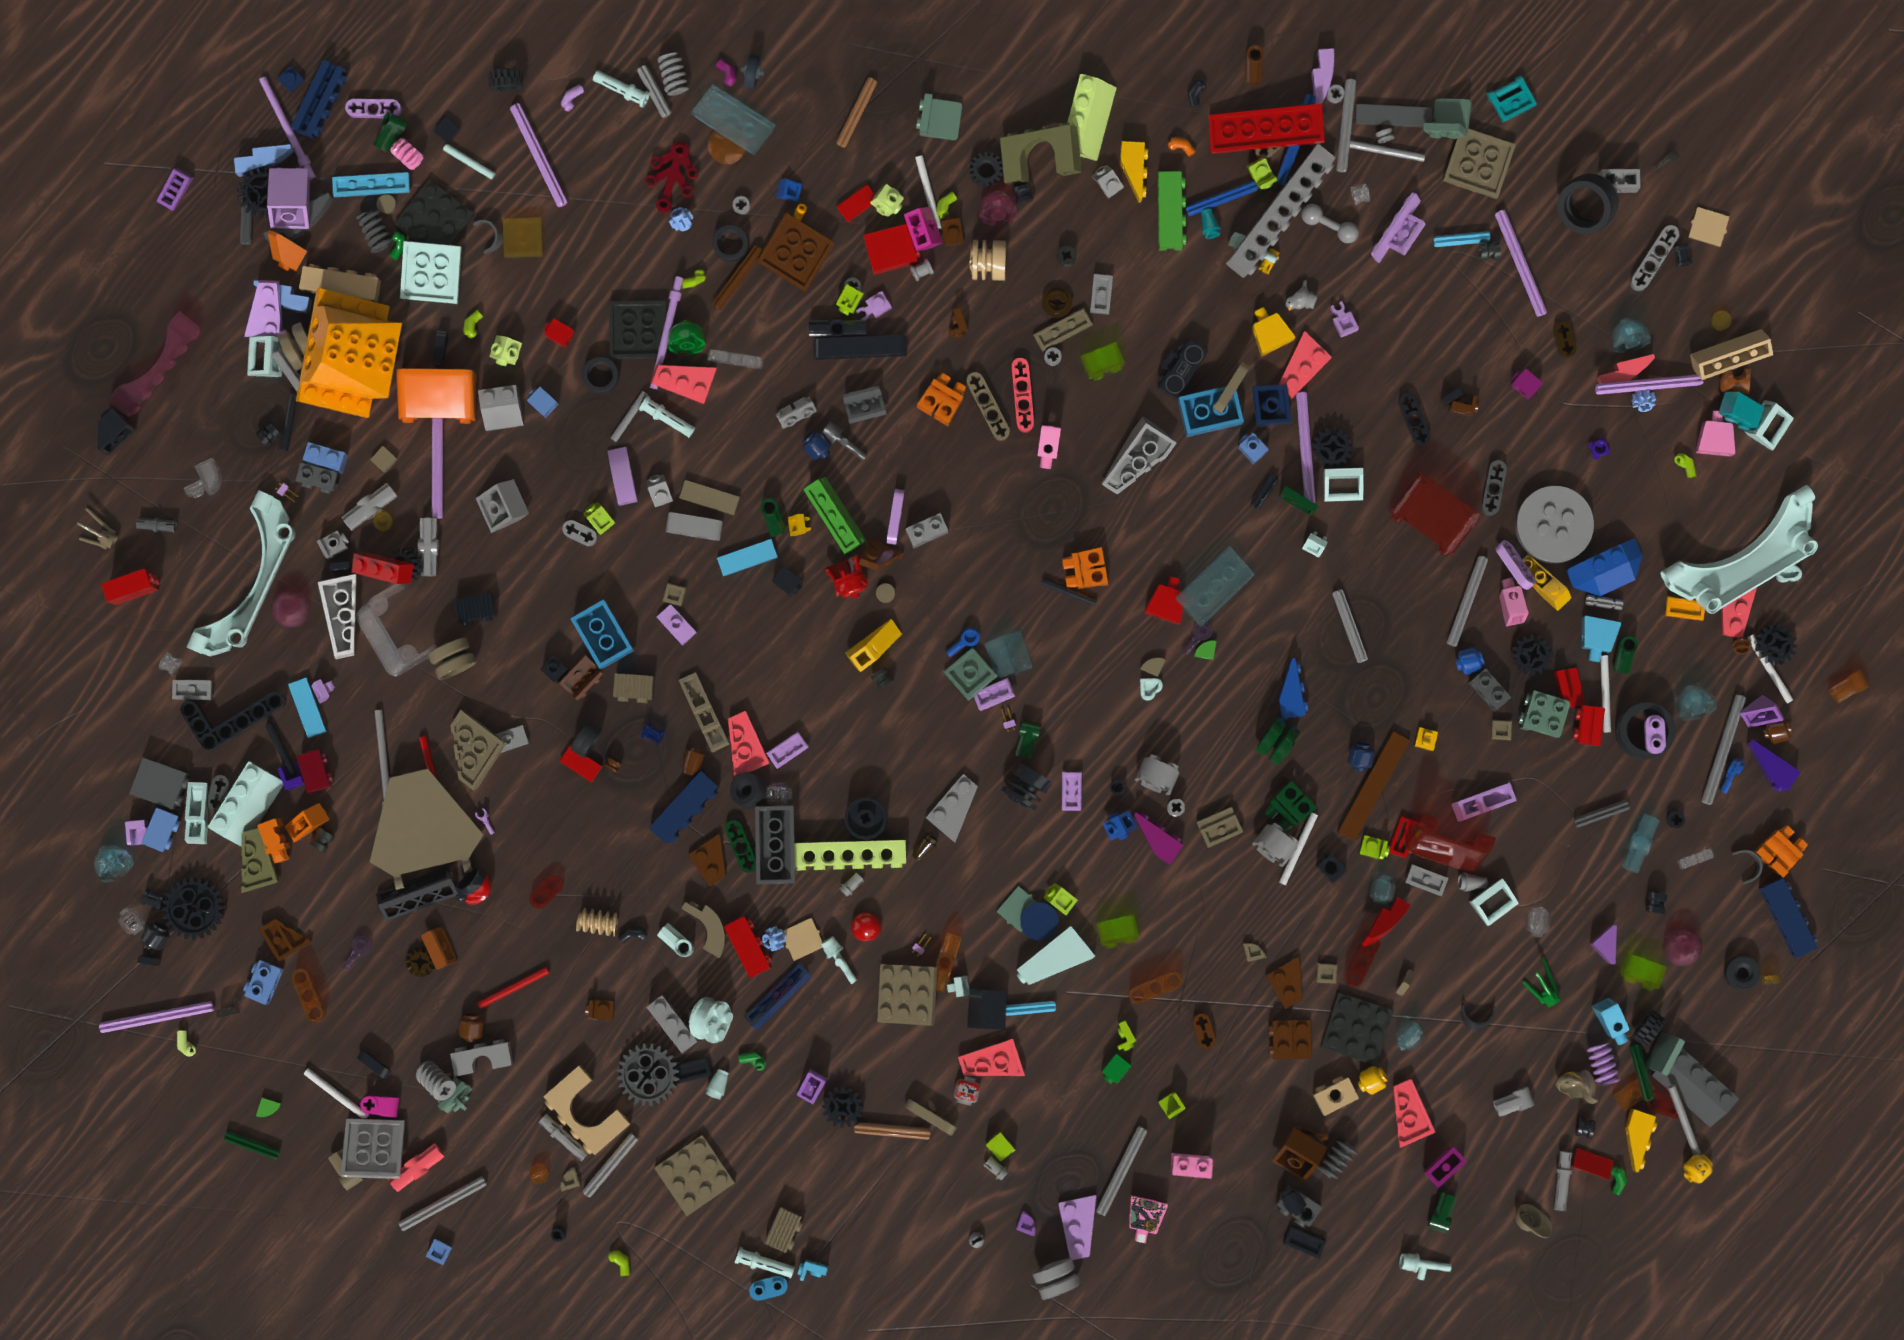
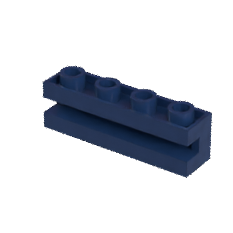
[291,59,347,140]
[649,771,719,844]
[1759,878,1818,958]

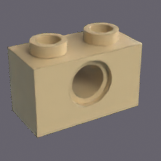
[1312,1076,1359,1116]

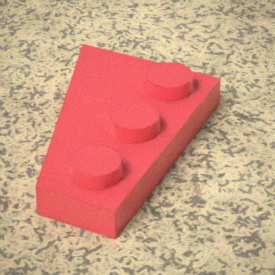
[1279,331,1332,399]
[650,365,717,404]
[1721,587,1757,639]
[728,711,770,778]
[958,1039,1025,1076]
[1393,1079,1435,1148]

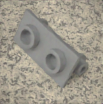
[776,397,817,429]

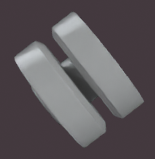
[1032,1258,1081,1300]

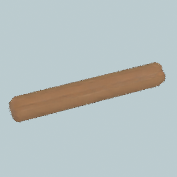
[836,78,877,148]
[854,1122,931,1140]

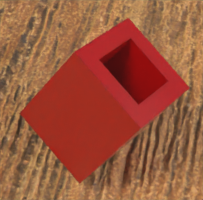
[544,318,575,349]

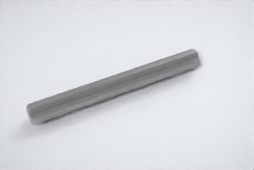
[1336,79,1356,172]
[1447,556,1488,646]
[1096,1126,1147,1216]
[399,1177,487,1231]

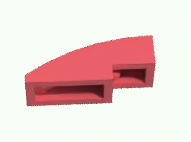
[1597,354,1655,383]

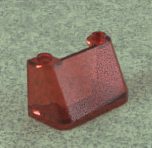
[1389,472,1481,557]
[1405,813,1496,872]

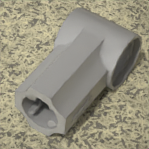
[1493,1087,1535,1117]

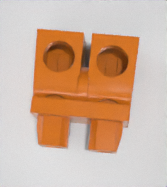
[917,373,966,426]
[1062,547,1108,589]
[257,818,291,863]
[1753,825,1808,878]

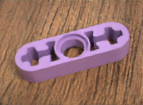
[345,99,402,118]
[887,489,905,545]
[1496,540,1536,590]

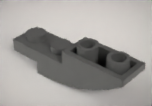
[263,193,333,242]

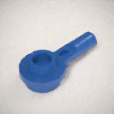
[945,627,980,657]
[1720,758,1745,794]

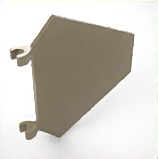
[370,769,483,890]

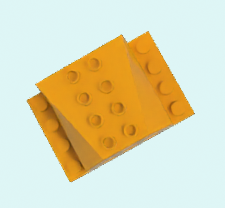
[296,288,402,418]

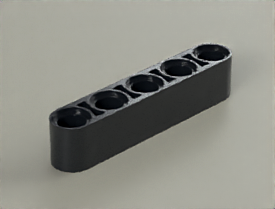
[813,335,907,360]

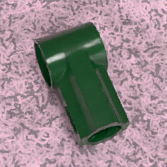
[373,112,407,153]
[761,498,787,537]
[1612,636,1638,675]
[1015,719,1042,760]
[1427,1192,1457,1234]

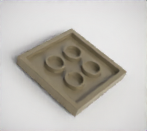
[1443,129,1516,199]
[877,964,937,1026]
[654,1135,735,1216]

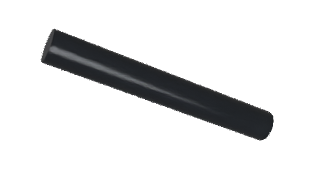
[280,394,297,451]
[1041,578,1097,607]
[265,723,297,777]

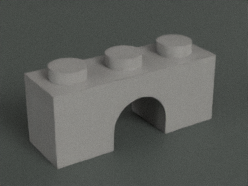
[647,995,699,1053]
[450,1039,514,1077]

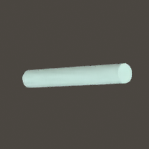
[443,144,495,180]

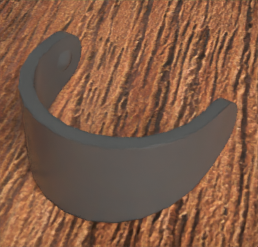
[473,220,504,254]
[1732,850,1763,884]

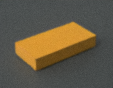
[1664,596,1705,621]

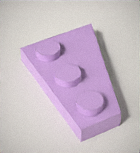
[244,280,283,337]
[1058,1195,1096,1260]

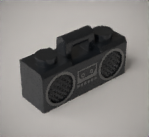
[1157,339,1208,402]

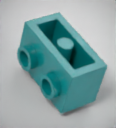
[1719,392,1764,430]

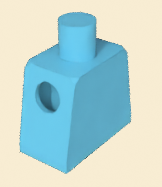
[1581,616,1621,662]
[1592,997,1630,1045]

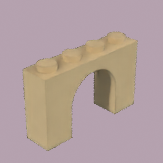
[544,1065,631,1155]

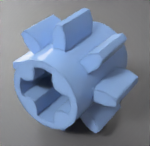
[669,208,694,231]
[1632,389,1656,412]
[762,926,786,951]

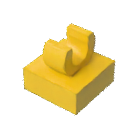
[788,514,811,536]
[1414,727,1438,751]

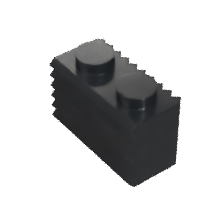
[453,593,497,626]

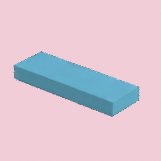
[717,539,778,576]
[288,678,327,738]

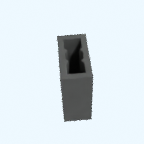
[129,758,191,810]

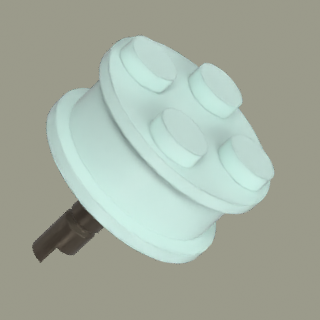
[682,997,733,1043]

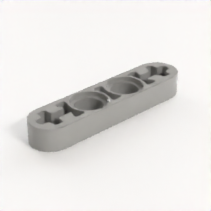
[1630,225,1679,291]

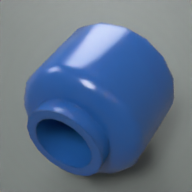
[1455,647,1485,675]

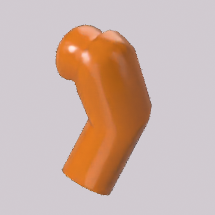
[1168,136,1196,157]

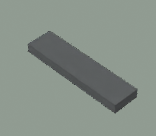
[1355,104,1433,128]

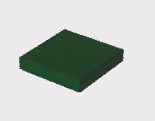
[1279,487,1319,516]

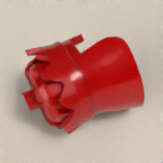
[823,554,869,599]

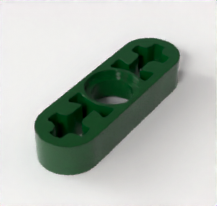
[725,820,756,873]

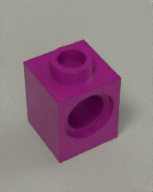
[1511,368,1543,400]

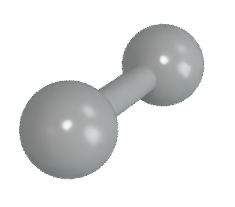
[1301,204,1359,243]

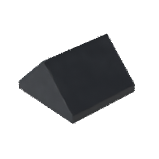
[967,989,1007,1030]

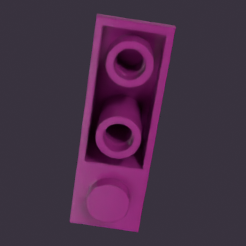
[1134,812,1184,865]

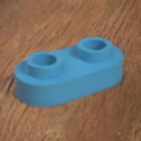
[749,1275,788,1301]

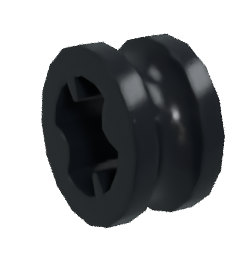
[1666,811,1685,829]

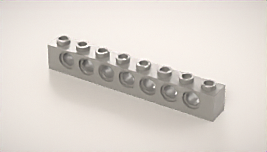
[1226,144,1336,278]

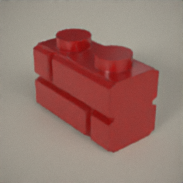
[1573,705,1605,746]

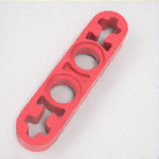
[1012,358,1034,433]

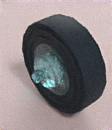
[741,54,764,89]

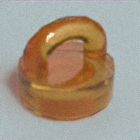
[530,1164,549,1184]

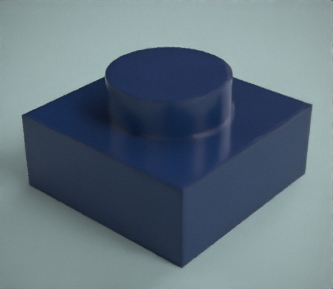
[277,66,305,94]

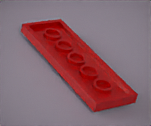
[1209,103,1325,154]

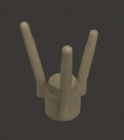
[77,507,118,550]

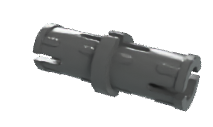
[136,517,177,533]

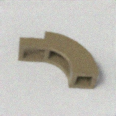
[681,901,726,958]

